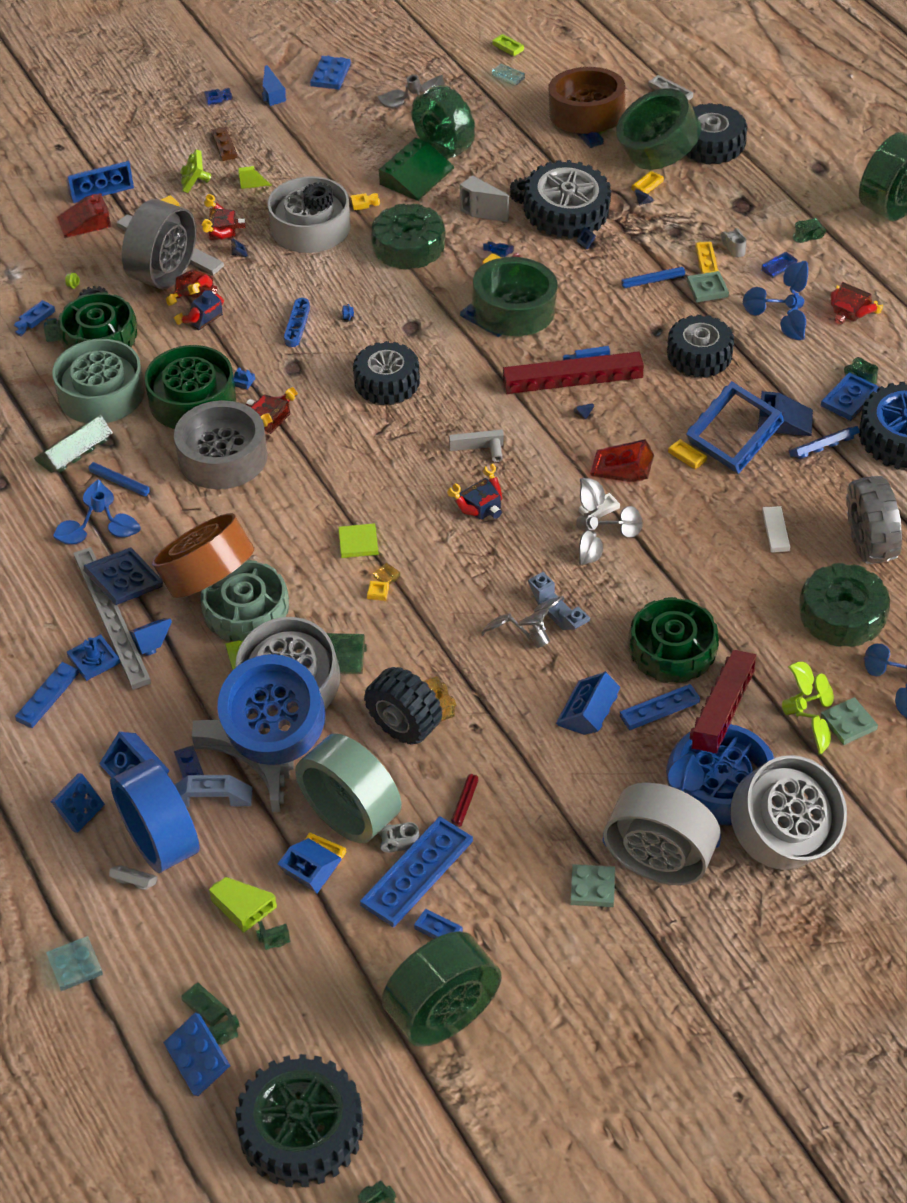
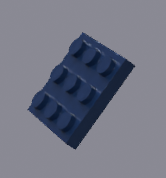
[83,547,163,605]

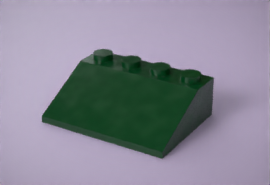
[379,137,454,201]

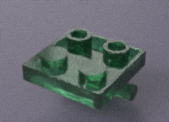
[326,633,367,674]

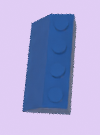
[66,161,134,203]

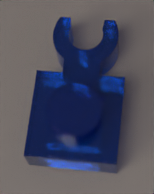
[204,88,232,105]
[483,242,514,257]

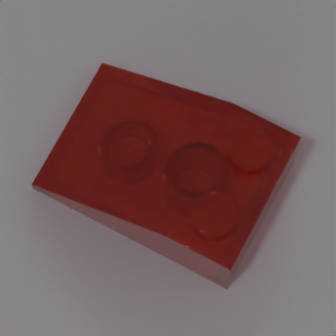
[57,193,111,238]
[590,439,654,482]

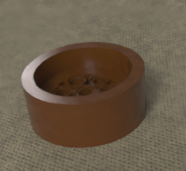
[548,67,626,134]

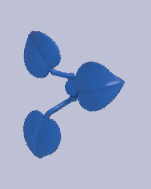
[743,261,808,340]
[53,479,141,544]
[864,643,907,718]
[668,754,721,848]

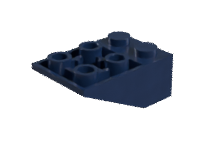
[758,391,813,436]

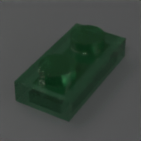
[181,982,228,1027]

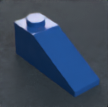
[262,65,286,106]

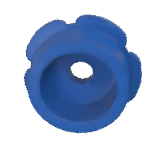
[342,304,354,320]

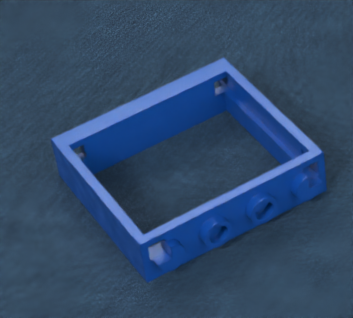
[686,381,784,474]

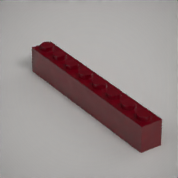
[503,351,644,394]
[689,650,756,753]

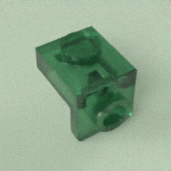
[43,318,61,342]
[255,921,291,950]
[209,1008,240,1045]
[358,1180,397,1203]

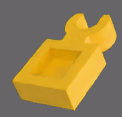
[350,193,380,210]

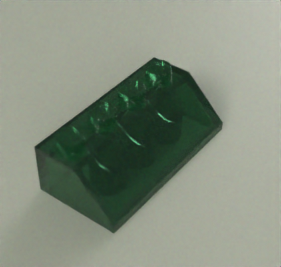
[34,415,113,473]

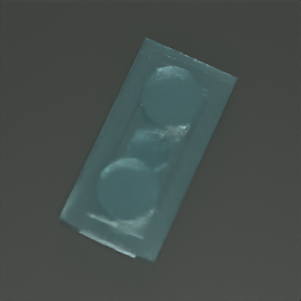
[492,64,525,85]

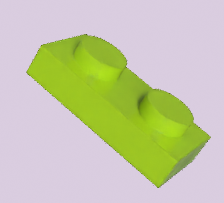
[492,34,524,56]

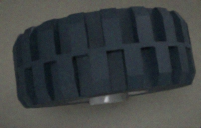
[676,103,748,164]

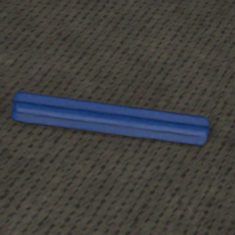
[621,267,685,288]
[88,462,150,496]

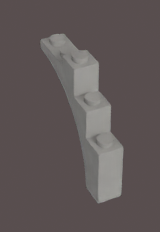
[192,720,294,812]

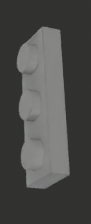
[648,75,693,104]

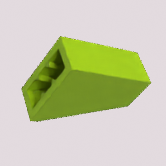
[209,877,277,933]

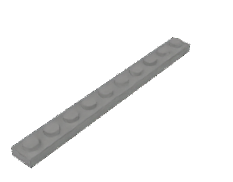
[73,547,151,690]

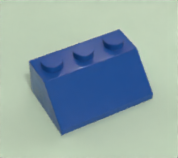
[556,671,621,735]
[99,732,170,778]

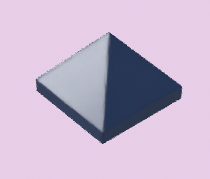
[634,189,654,205]
[577,227,596,250]
[231,238,248,257]
[573,404,594,419]

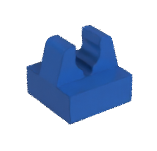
[234,367,255,390]

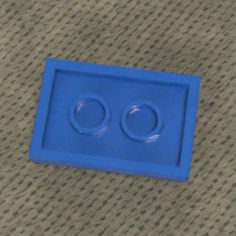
[310,56,351,90]
[821,372,879,421]
[163,1013,230,1096]

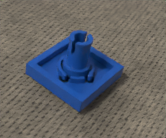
[67,634,120,681]
[50,773,105,833]

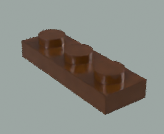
[211,127,237,161]

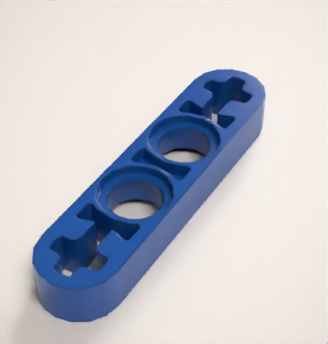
[284,298,310,347]

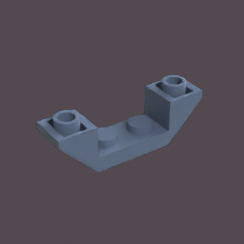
[528,572,590,630]
[175,775,253,807]

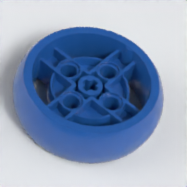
[666,724,775,825]

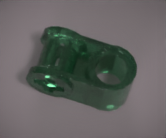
[793,218,826,243]
[844,357,878,385]

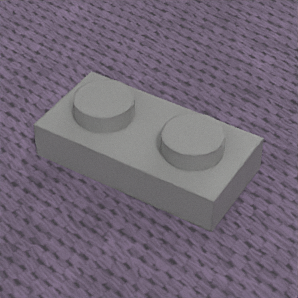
[109,865,158,889]

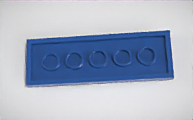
[360,816,473,928]

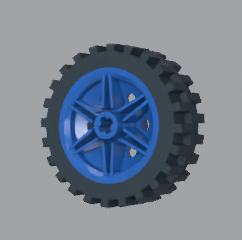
[859,382,907,469]

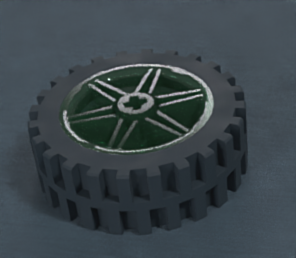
[235,1054,364,1188]

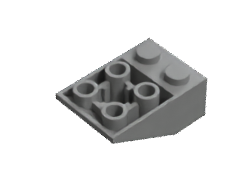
[460,175,509,222]

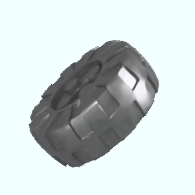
[846,476,902,564]

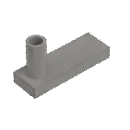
[449,430,504,462]

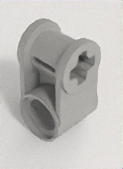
[721,228,746,257]
[379,822,420,853]

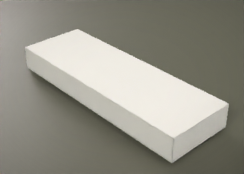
[762,506,790,552]

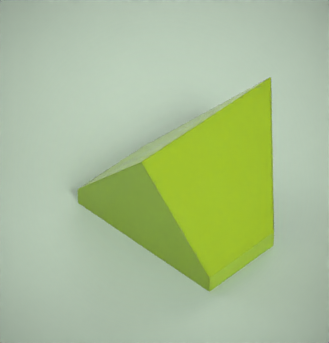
[238,166,271,189]

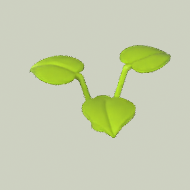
[782,662,834,755]

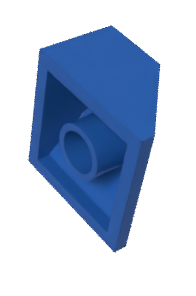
[129,618,172,656]

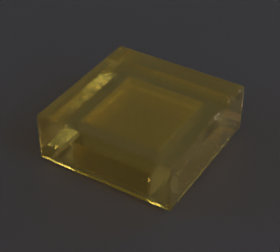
[373,562,400,585]

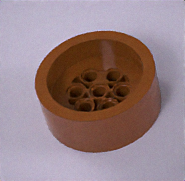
[152,513,255,598]

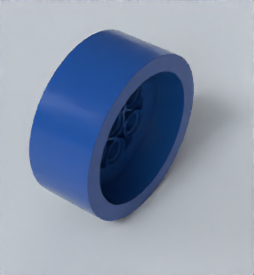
[217,654,325,765]
[110,758,200,873]

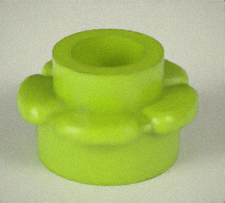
[65,273,80,289]

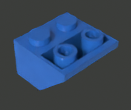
[278,838,342,893]

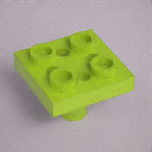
[180,149,211,193]

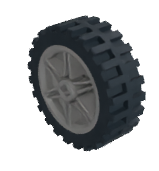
[523,160,611,239]

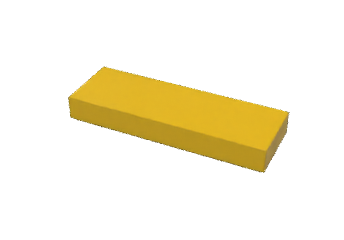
[695,242,718,274]

